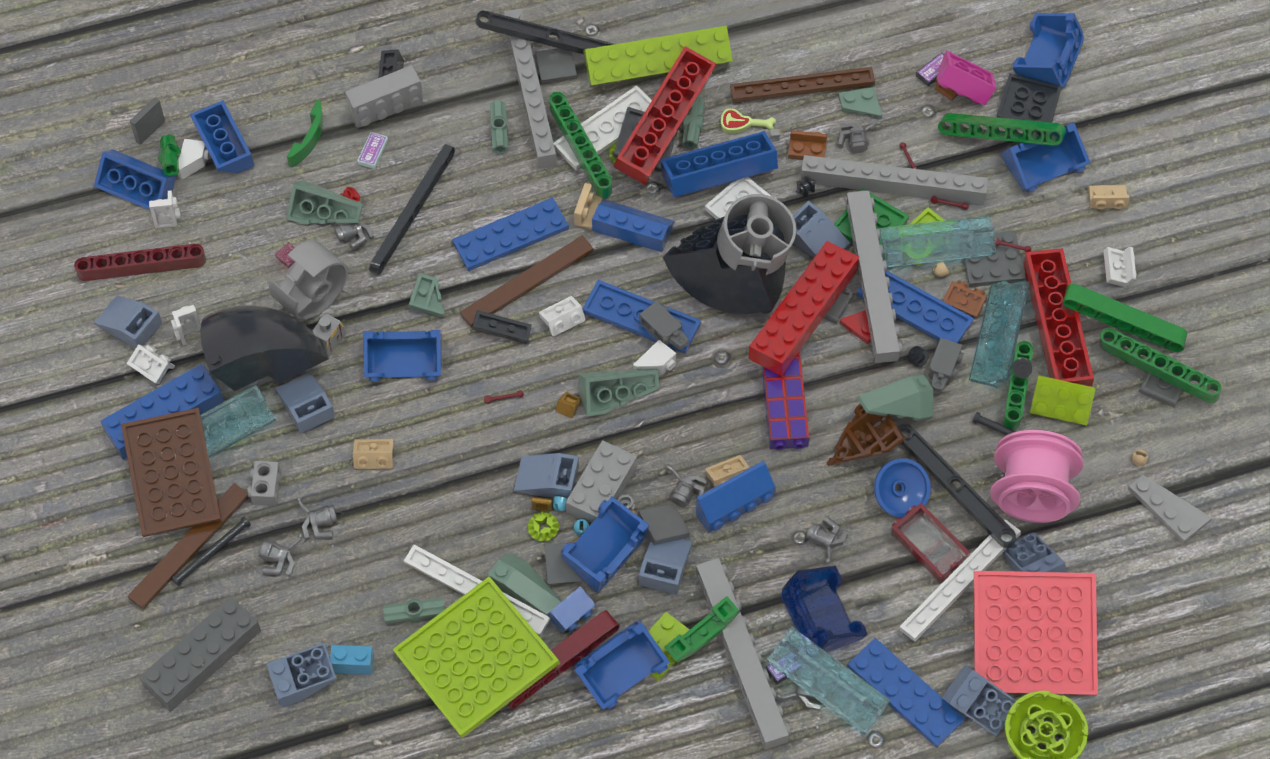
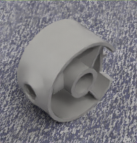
[717,194,796,275]
[269,240,348,321]

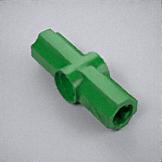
[158,134,181,177]

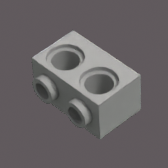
[248,461,281,506]

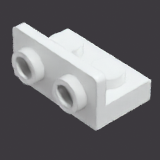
[149,190,181,229]
[539,296,585,336]
[127,344,175,384]

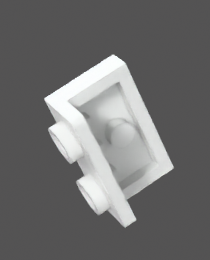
[1104,246,1137,287]
[171,305,201,345]

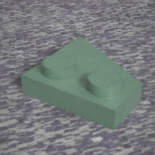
[838,87,882,120]
[408,273,445,318]

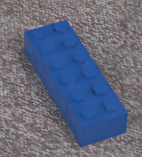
[660,131,778,197]
[101,364,224,460]

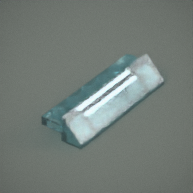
[879,215,996,267]
[969,281,1030,388]
[201,384,276,458]
[766,626,890,735]

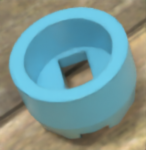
[553,496,567,512]
[574,519,589,536]

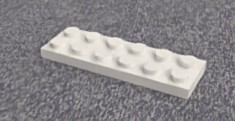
[554,85,652,170]

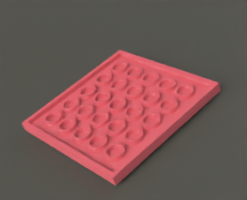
[973,571,1098,695]

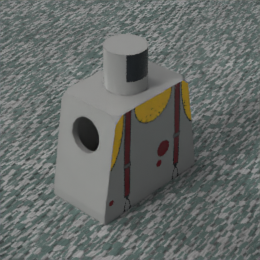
[313,314,347,358]

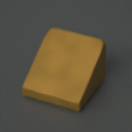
[556,392,582,418]
[532,496,553,512]

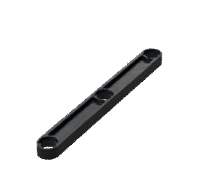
[475,10,614,55]
[369,144,455,275]
[898,424,1016,548]

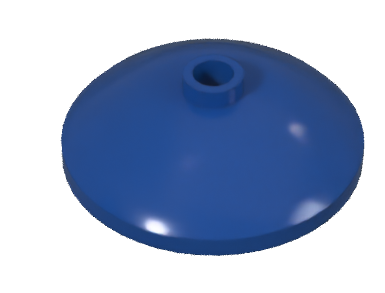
[874,458,931,518]

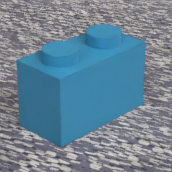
[330,645,374,675]

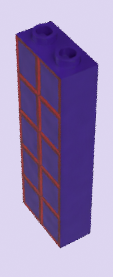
[761,351,809,450]

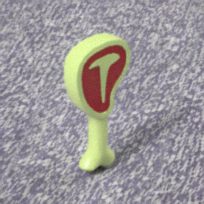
[721,108,776,134]

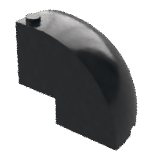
[663,215,786,314]
[200,305,329,391]

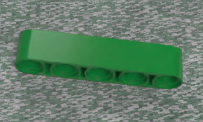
[1003,341,1033,430]

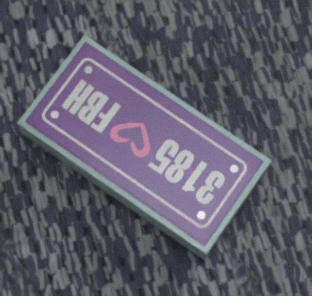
[357,132,388,169]

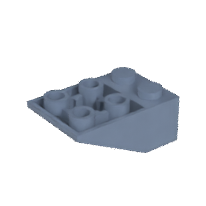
[793,201,850,259]
[94,296,162,349]
[275,372,335,434]
[514,453,579,499]
[1002,532,1067,573]
[639,539,693,595]
[267,643,337,708]
[942,665,1017,736]

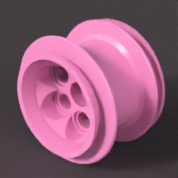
[990,430,1084,523]

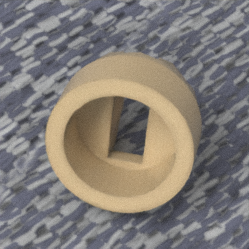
[933,261,949,277]
[1132,449,1148,466]

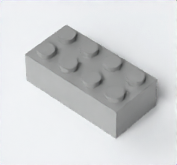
[345,65,423,128]
[566,440,637,524]

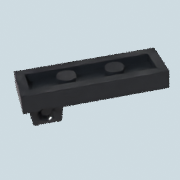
[472,310,532,344]

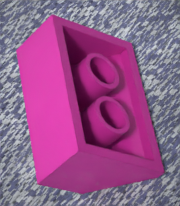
[937,50,996,105]

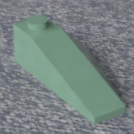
[286,180,363,224]
[578,369,659,416]
[857,374,933,421]
[488,552,562,616]

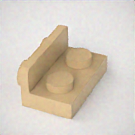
[574,183,602,229]
[1088,185,1130,209]
[353,439,394,469]
[705,455,750,487]

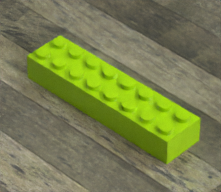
[583,25,733,86]

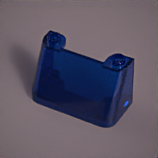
[782,565,868,656]

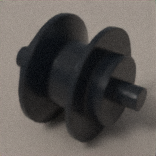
[796,176,816,197]
[907,346,928,367]
[1013,357,1032,378]

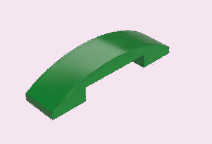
[287,100,323,168]
[664,596,740,662]

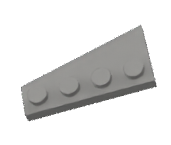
[1128,475,1212,543]

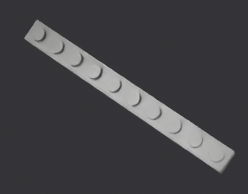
[504,8,557,169]
[801,155,988,205]
[846,190,902,363]
[696,558,791,750]

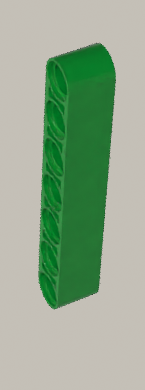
[549,92,612,198]
[938,113,1066,145]
[1063,284,1188,352]
[1100,328,1221,403]

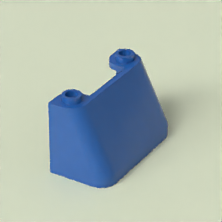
[1013,13,1084,88]
[1000,123,1091,193]
[363,330,442,381]
[561,496,649,593]
[574,619,670,710]

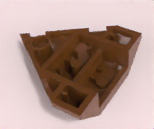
[827,404,906,466]

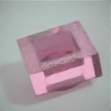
[275,242,295,268]

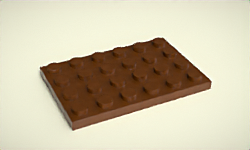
[121,408,221,537]

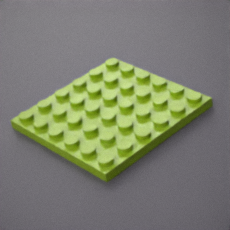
[393,576,560,738]

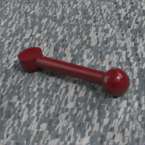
[899,142,917,169]
[930,196,969,210]
[993,238,1031,252]
[484,390,524,404]

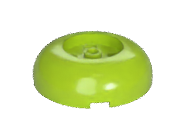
[1005,691,1088,759]

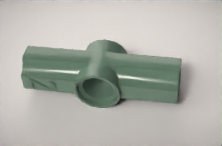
[682,96,705,150]
[490,100,508,154]
[383,598,445,624]

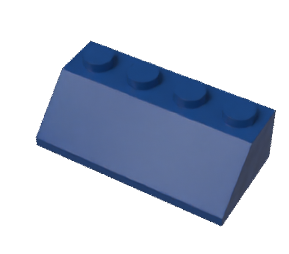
[190,100,255,173]
[94,149,177,210]
[592,200,675,252]
[696,461,776,533]

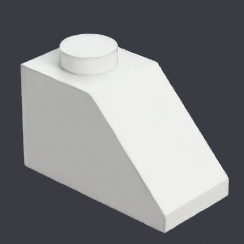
[178,139,210,180]
[633,340,676,375]

